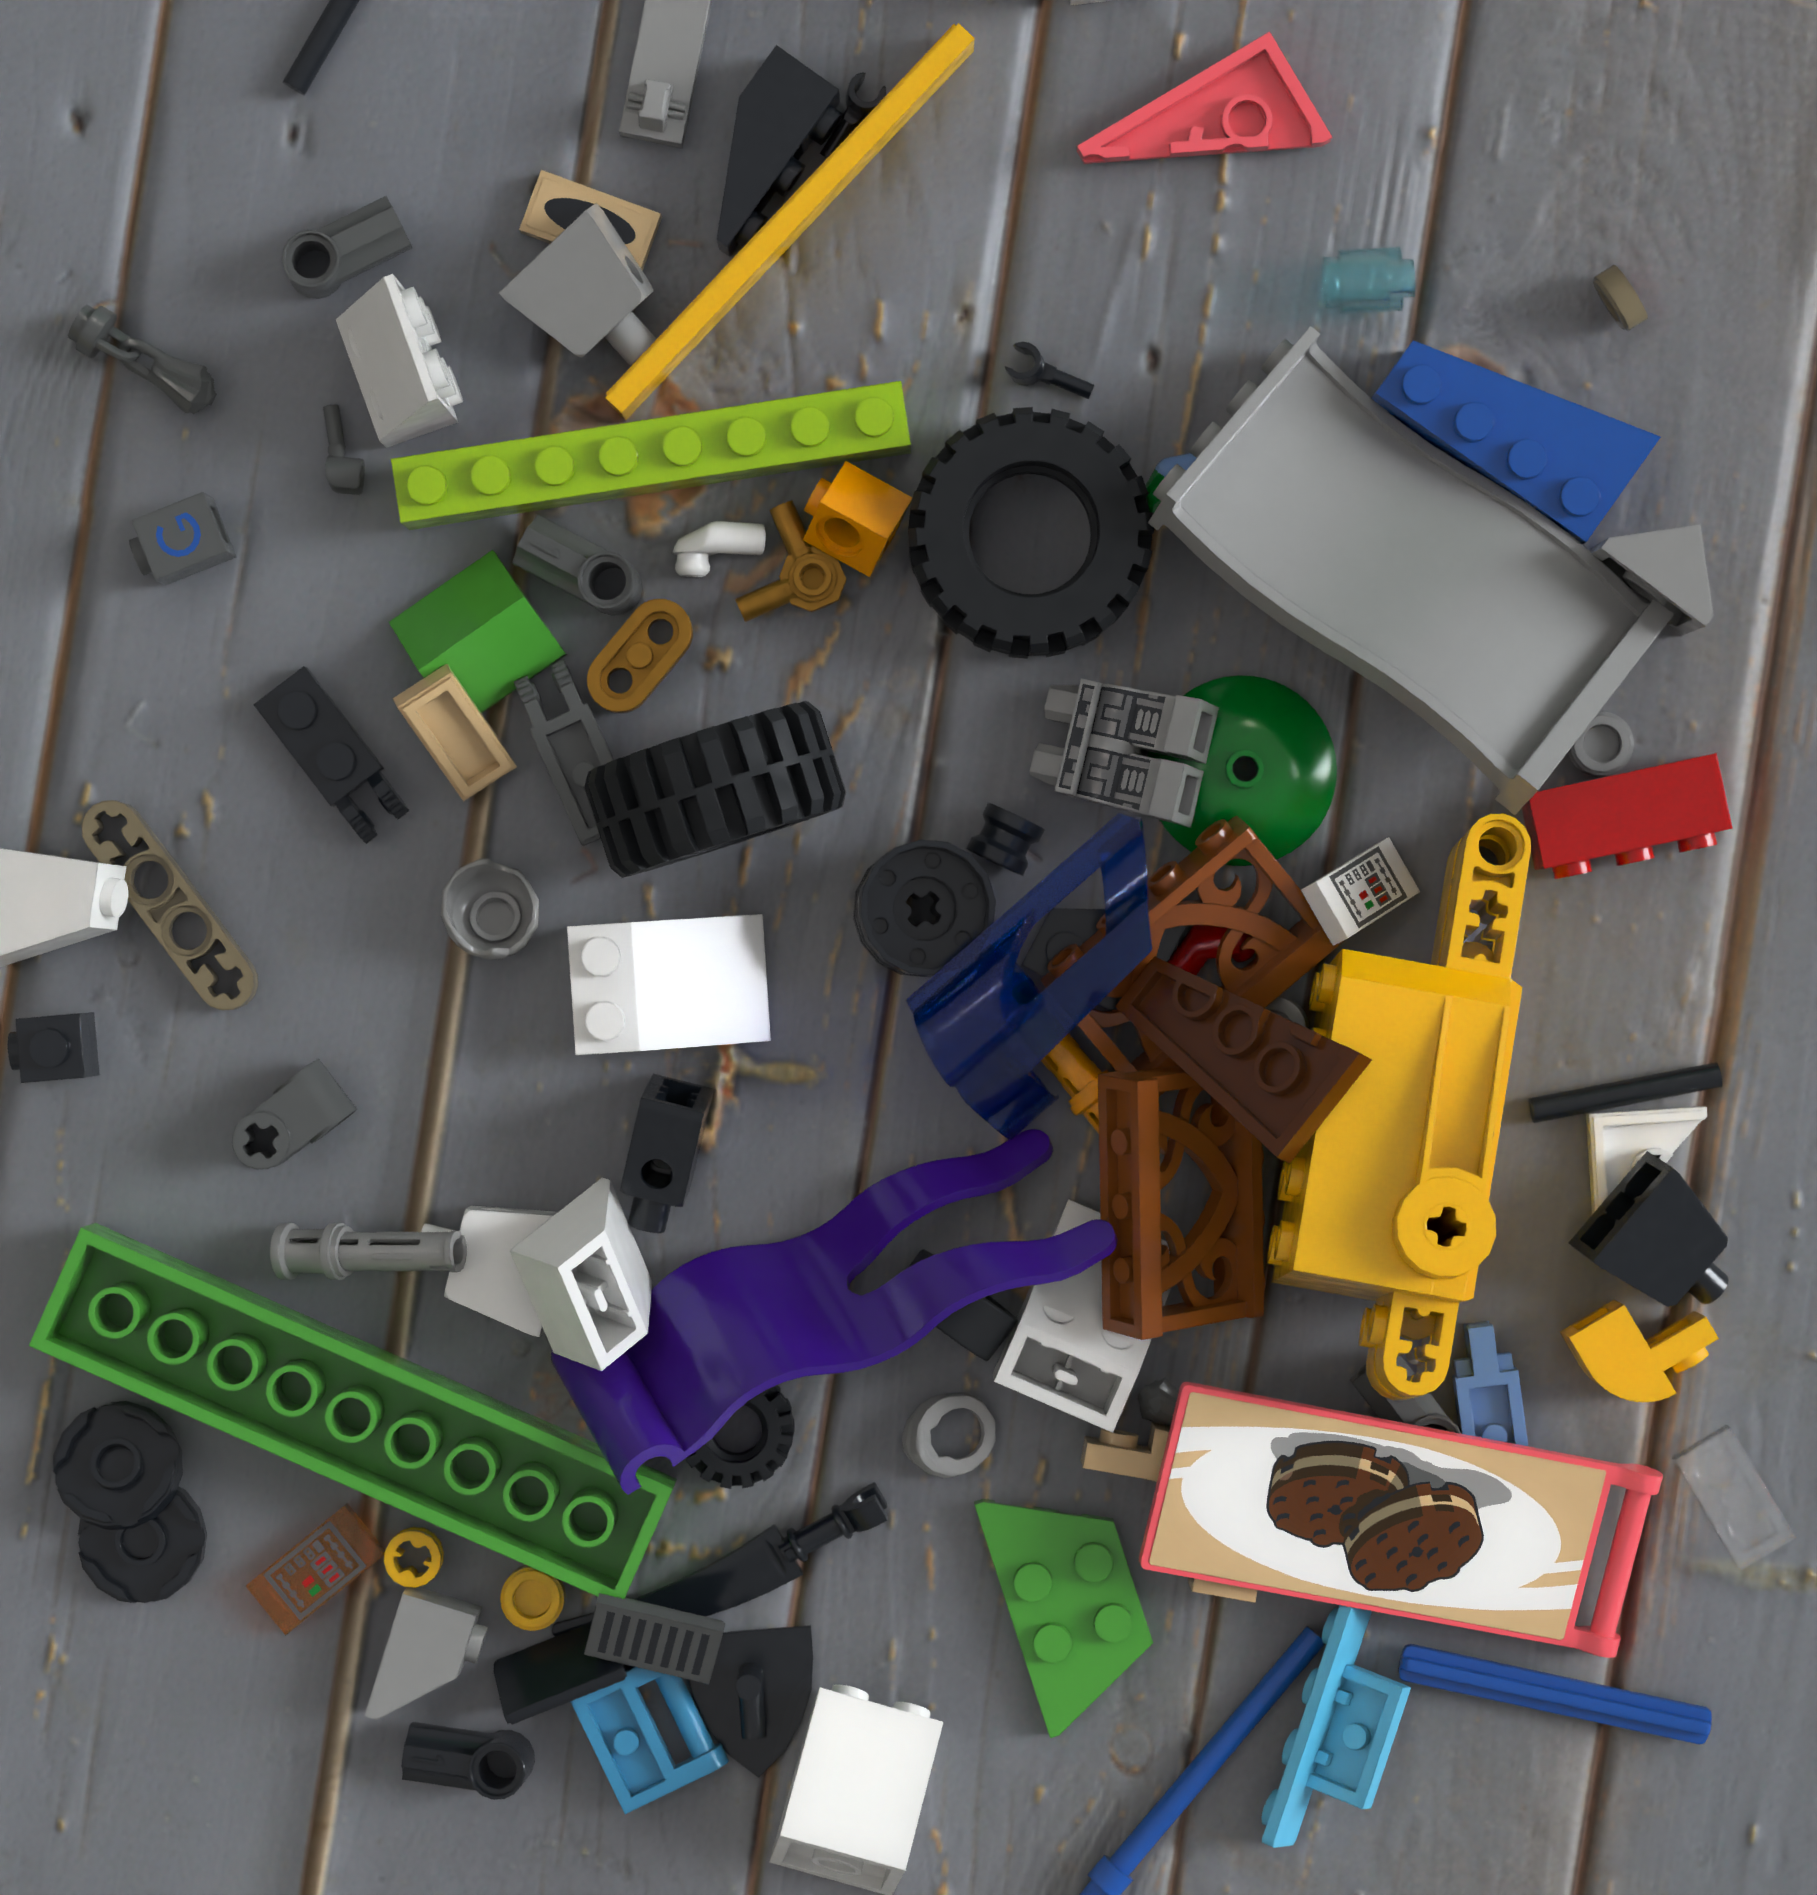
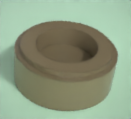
[1593,265,1648,331]

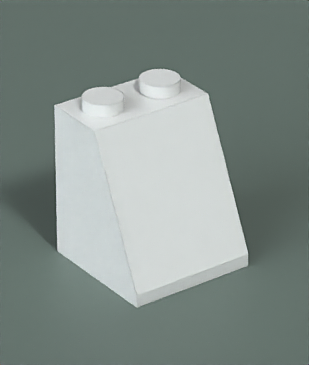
[769,1685,943,1895]

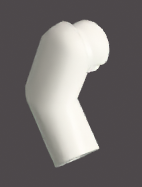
[672,521,766,577]

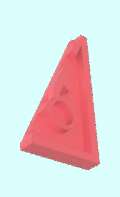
[1076,31,1332,164]

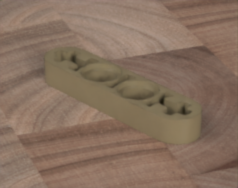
[81,800,258,1010]

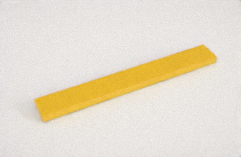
[605,23,975,421]

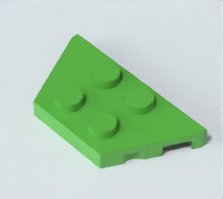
[974,1499,1153,1738]

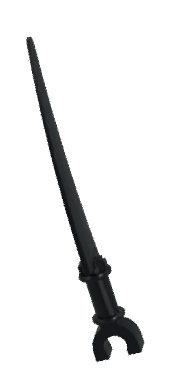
[552,1482,888,1636]

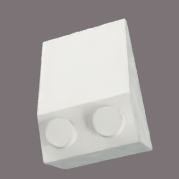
[567,914,771,1055]

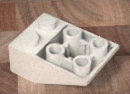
[336,274,463,448]
[993,1199,1171,1433]

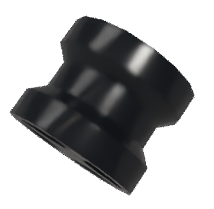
[966,803,1045,876]

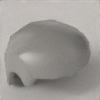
[441,858,539,960]

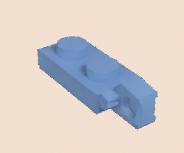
[1452,1321,1528,1446]

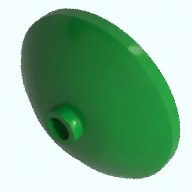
[1147,675,1337,866]

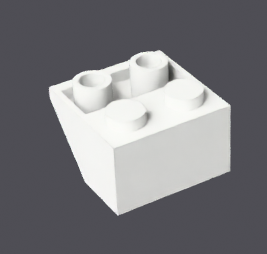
[509,1177,653,1371]

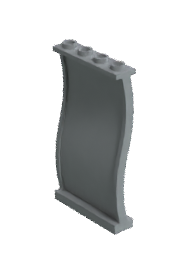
[1148,326,1674,815]

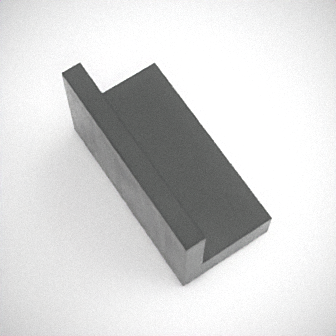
[584,1593,725,1684]

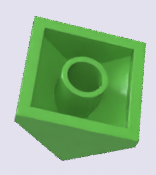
[389,549,567,713]

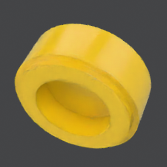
[500,1565,566,1631]

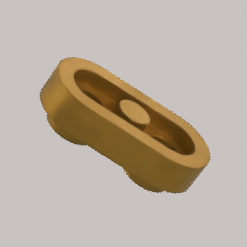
[587,599,693,713]

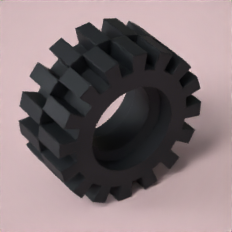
[685,1385,795,1489]

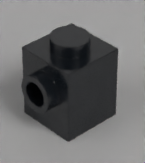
[8,1012,100,1083]

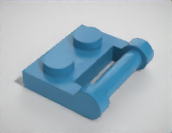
[570,1666,729,1814]

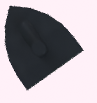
[689,1625,813,1778]

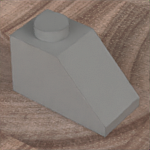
[365,1587,488,1720]

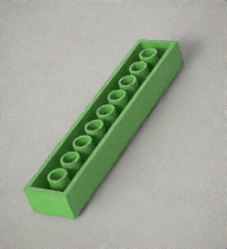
[29,1223,677,1599]

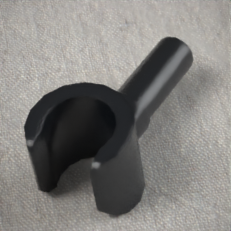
[820,72,886,158]
[1005,341,1094,399]

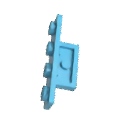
[1262,1605,1411,1848]

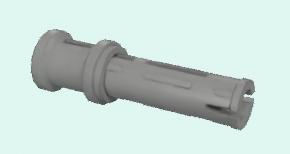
[270,1223,467,1280]

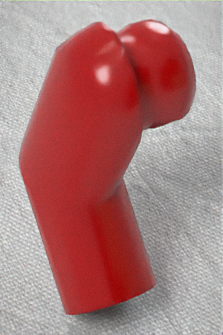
[1168,925,1255,975]

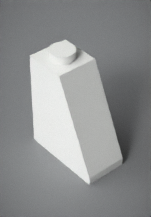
[0,848,128,967]

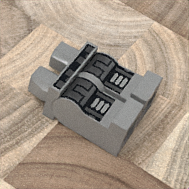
[1030,679,1219,828]

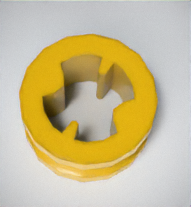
[384,1526,444,1588]

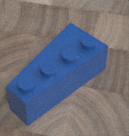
[1371,340,1661,544]

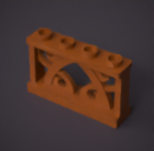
[1041,816,1344,1097]
[1098,1065,1266,1340]

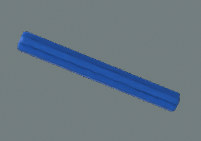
[1398,1644,1712,1745]

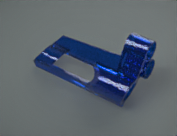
[906,813,1152,1140]

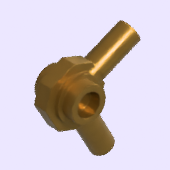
[735,500,847,622]

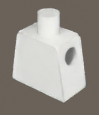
[421,1206,558,1337]

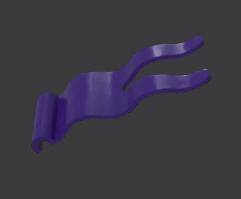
[551,1129,1118,1495]

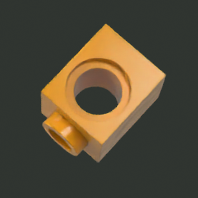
[803,461,913,577]

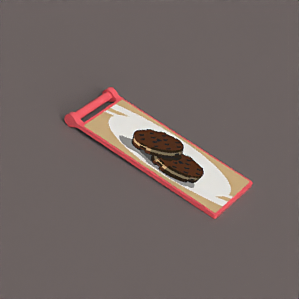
[1138,1382,1663,1658]

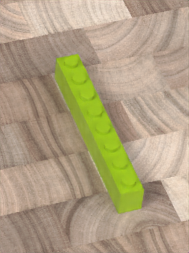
[391,381,911,530]

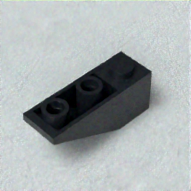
[717,45,843,257]

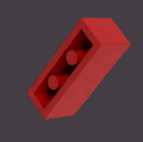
[1522,753,1733,879]

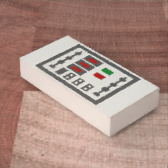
[1301,837,1420,946]

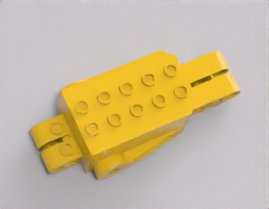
[1267,813,1531,1400]

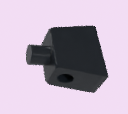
[620,1074,715,1233]
[1568,1151,1728,1308]

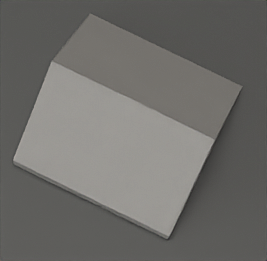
[1589,525,1714,636]

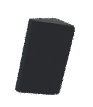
[494,1622,627,1725]

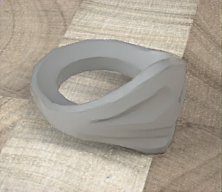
[902,1393,996,1478]

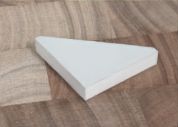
[1586,1106,1707,1214]

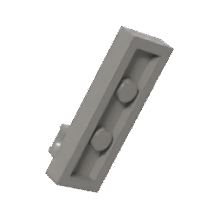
[619,0,712,149]

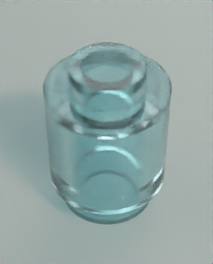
[1322,246,1415,314]

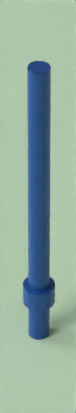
[1079,1626,1325,1895]

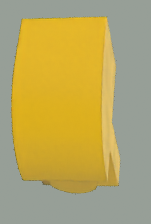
[1560,1300,1719,1402]

